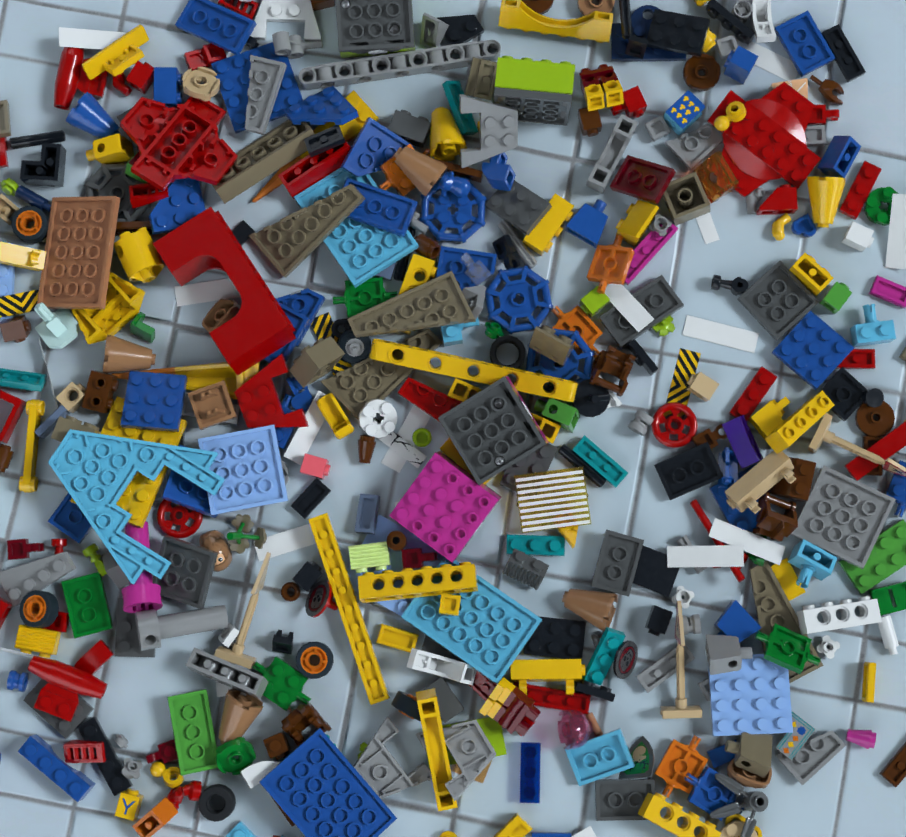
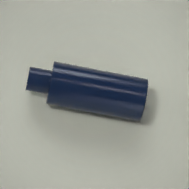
[15,185,51,212]

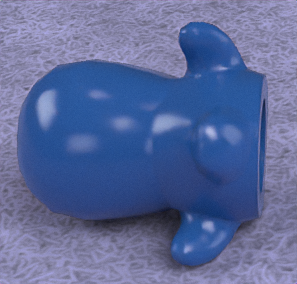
[438,171,471,198]

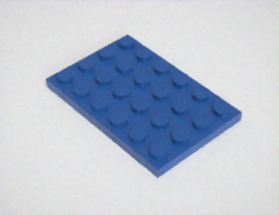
[259,728,397,837]

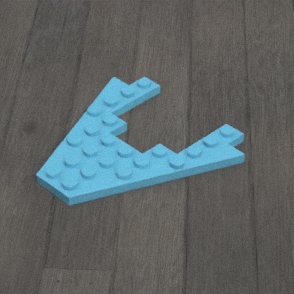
[48,429,225,585]

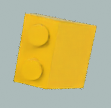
[615,200,659,247]

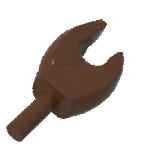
[809,75,844,105]

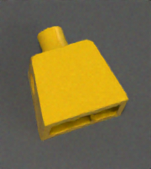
[86,133,134,164]

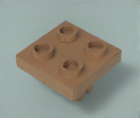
[187,380,237,430]

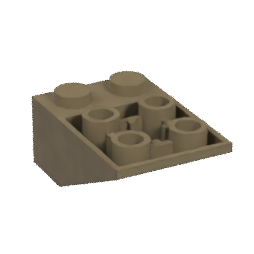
[529,325,575,366]

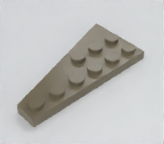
[249,184,365,277]
[347,271,476,338]
[320,329,442,419]
[749,561,824,683]

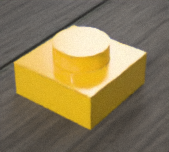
[439,593,461,616]

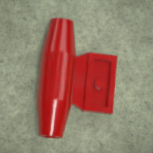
[54,47,108,110]
[28,656,108,722]

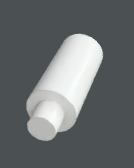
[878,615,899,655]

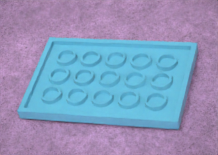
[294,168,419,288]
[401,557,542,684]

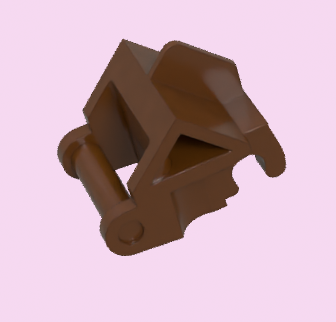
[589,345,635,397]
[752,492,798,542]
[281,703,332,746]

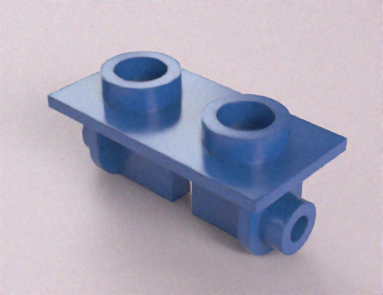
[718,447,738,488]

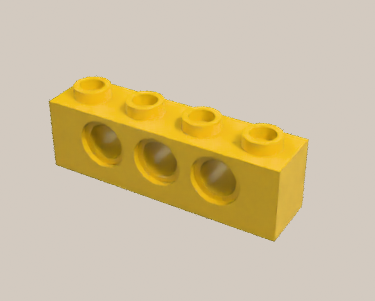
[398,253,437,335]
[765,390,834,454]
[637,792,721,837]

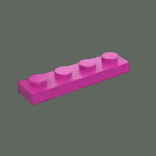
[624,224,678,285]

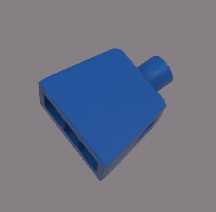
[565,199,608,248]
[714,600,762,643]

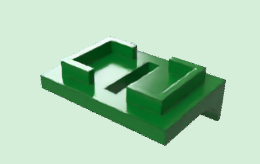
[869,581,906,616]

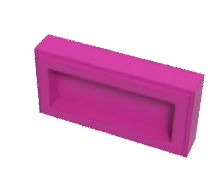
[869,275,906,308]

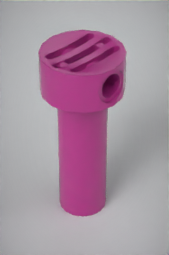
[122,521,163,613]

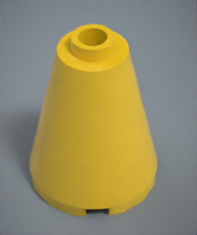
[430,107,467,161]
[807,176,846,228]

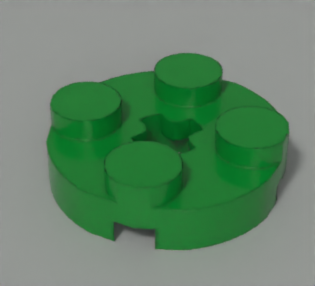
[864,187,899,226]
[215,737,256,775]

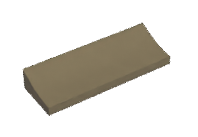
[212,119,314,204]

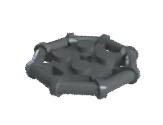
[84,161,152,222]

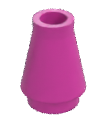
[846,729,876,749]

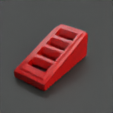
[218,0,259,19]
[129,183,169,208]
[63,740,106,763]

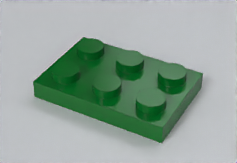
[61,572,114,638]

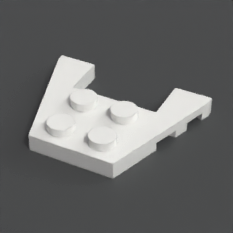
[250,0,322,41]

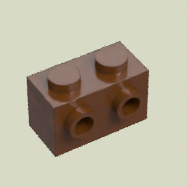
[82,370,119,413]

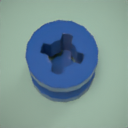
[286,377,308,395]
[7,670,29,692]

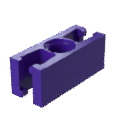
[722,415,763,469]

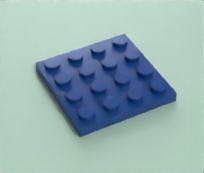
[211,42,303,133]

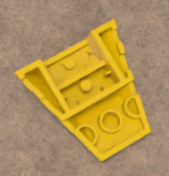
[71,272,145,344]

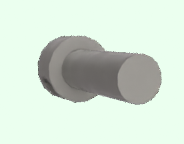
[135,605,228,651]

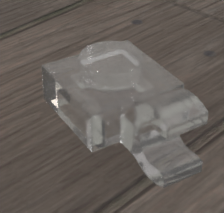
[461,252,492,286]

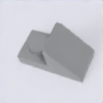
[462,285,486,320]

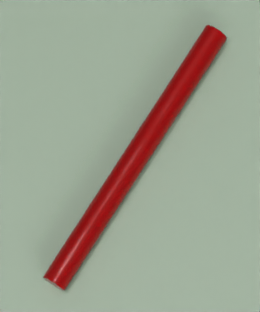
[690,499,745,582]

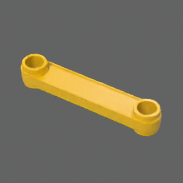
[19,399,45,493]

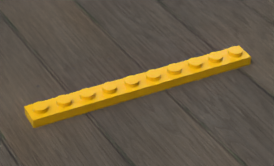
[308,513,390,705]

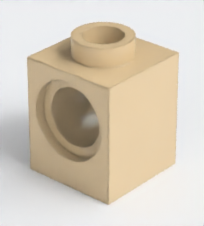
[686,372,719,402]
[56,382,86,413]

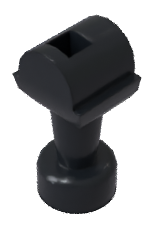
[711,275,748,296]

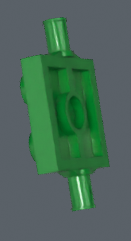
[333,277,397,318]
[755,623,821,674]
[252,656,311,711]

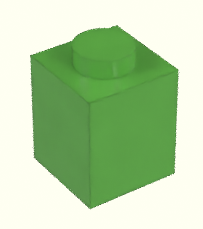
[820,282,852,314]

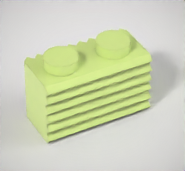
[348,541,391,573]

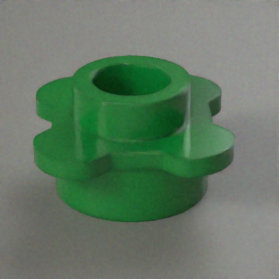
[485,322,504,339]

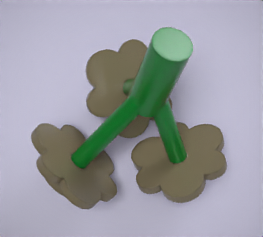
[227,514,267,554]

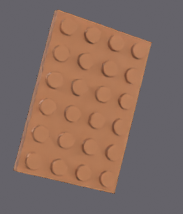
[37,196,120,309]

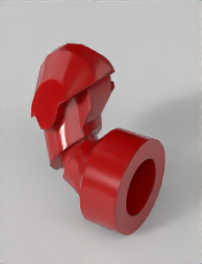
[166,780,202,810]

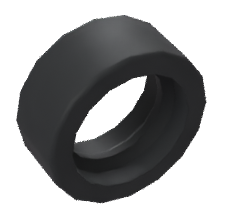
[490,335,526,369]

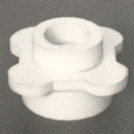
[671,586,694,609]
[817,635,840,659]

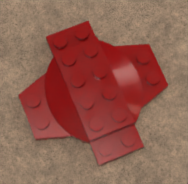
[707,82,821,197]
[120,96,238,192]

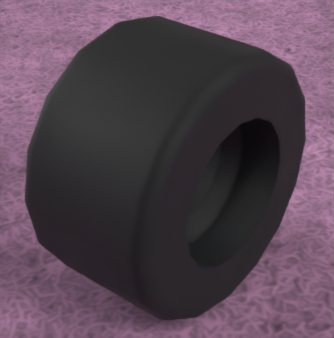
[198,784,236,822]

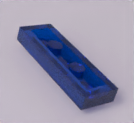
[520,742,541,803]

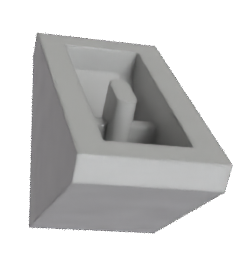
[420,13,449,48]
[101,551,129,589]

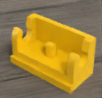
[494,813,533,837]

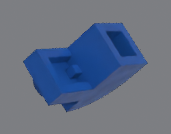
[482,152,516,191]

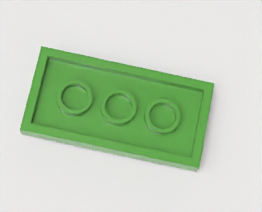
[838,519,906,594]
[167,689,218,776]

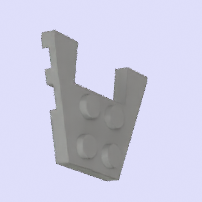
[460,94,518,168]
[353,717,432,799]
[416,720,496,801]

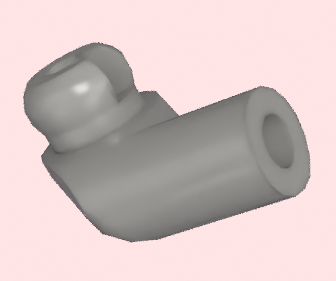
[746,188,765,214]
[410,211,429,235]

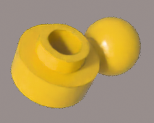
[714,101,746,131]
[150,761,184,788]

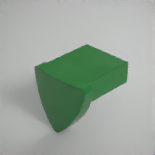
[130,312,155,343]

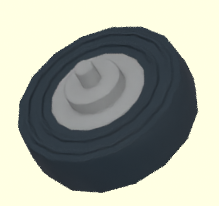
[338,329,372,363]

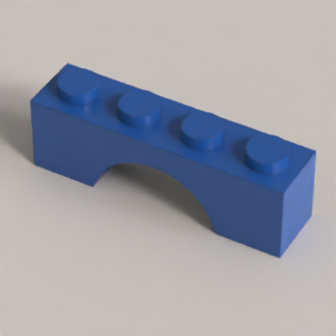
[18,734,95,802]

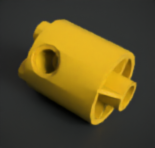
[114,227,164,283]

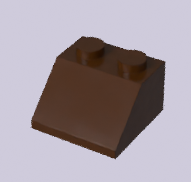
[767,457,816,502]

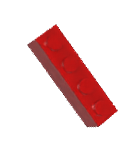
[278,140,350,200]

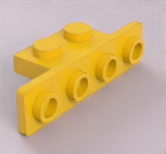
[82,24,149,80]

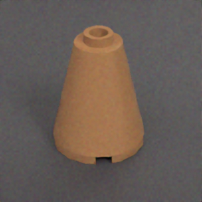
[394,146,448,197]
[103,335,156,373]
[562,589,618,631]
[218,689,263,744]

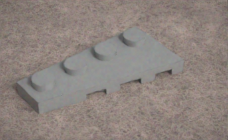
[245,55,287,135]
[0,551,76,607]

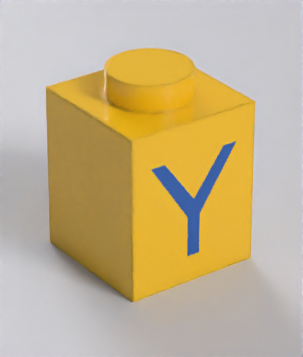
[115,788,144,821]

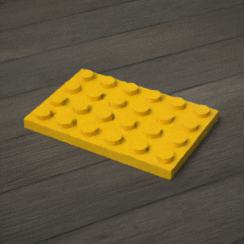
[70,396,188,528]

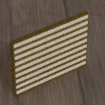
[514,467,591,533]

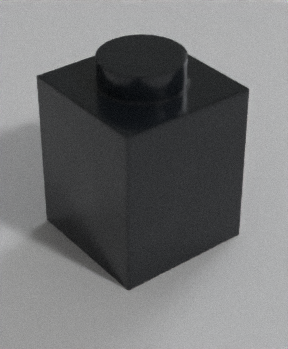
[292,561,323,592]
[645,605,673,637]

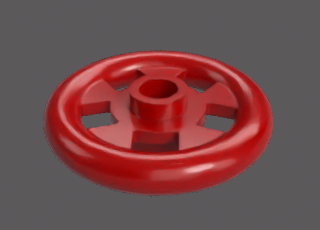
[651,402,698,448]
[157,499,203,539]

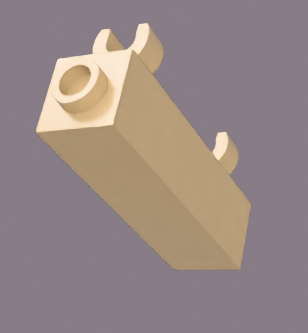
[725,450,796,514]

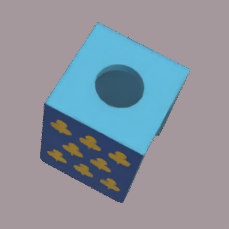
[663,90,705,136]

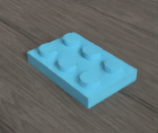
[565,728,635,786]

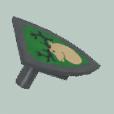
[619,736,654,780]

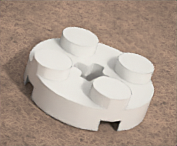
[358,399,397,438]

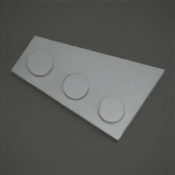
[665,123,723,171]
[775,730,846,785]

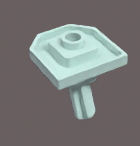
[34,302,80,349]

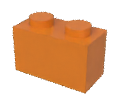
[132,797,178,837]

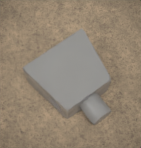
[705,634,753,675]

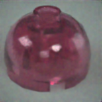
[558,710,593,750]

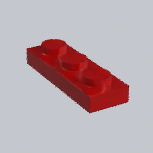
[839,161,882,220]
[729,366,777,421]

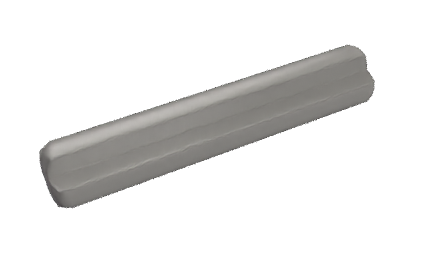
[498,220,537,269]

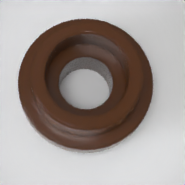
[281,582,301,602]

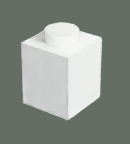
[841,221,874,252]

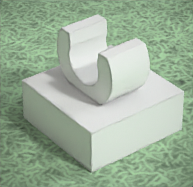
[218,623,240,647]

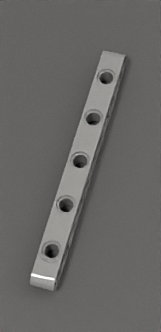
[299,40,501,90]

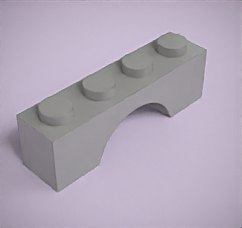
[586,114,638,194]

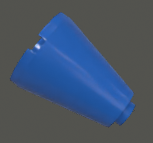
[66,92,120,138]

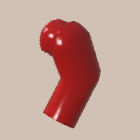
[112,72,132,96]

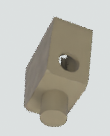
[725,732,773,777]

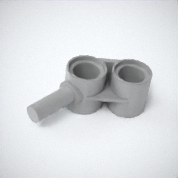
[272,31,323,59]

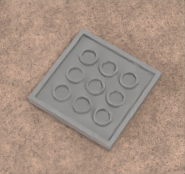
[790,466,896,569]

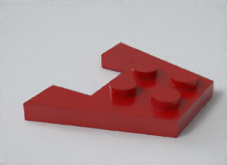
[234,354,309,428]

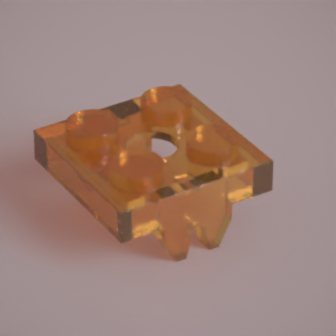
[692,151,739,203]

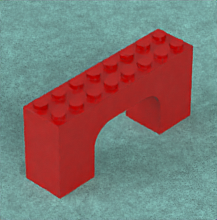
[153,207,296,375]

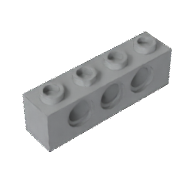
[186,647,268,700]

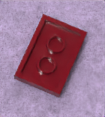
[609,155,676,204]

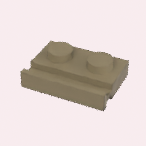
[464,57,497,100]

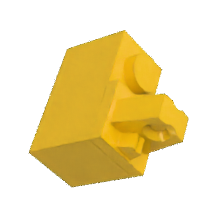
[748,396,790,446]

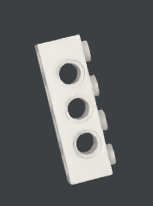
[797,596,882,635]

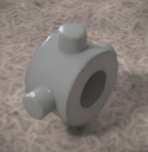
[115,734,129,749]

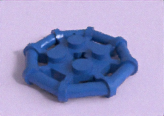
[419,177,487,243]
[485,265,554,334]
[525,327,595,391]

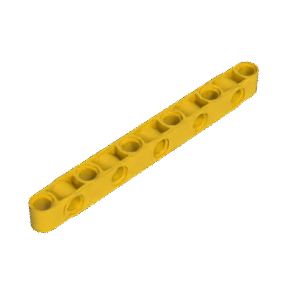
[369,339,578,402]

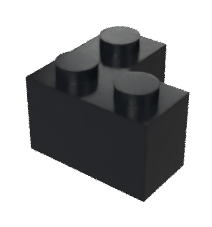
[20,143,66,187]

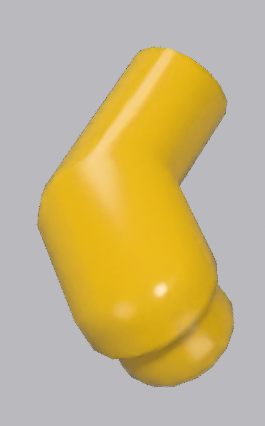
[772,213,791,241]

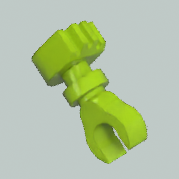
[82,543,107,576]

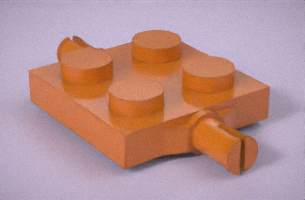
[378,144,430,196]
[587,234,634,294]
[552,305,603,358]
[654,735,709,798]

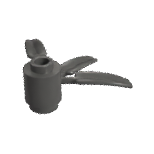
[709,773,768,837]

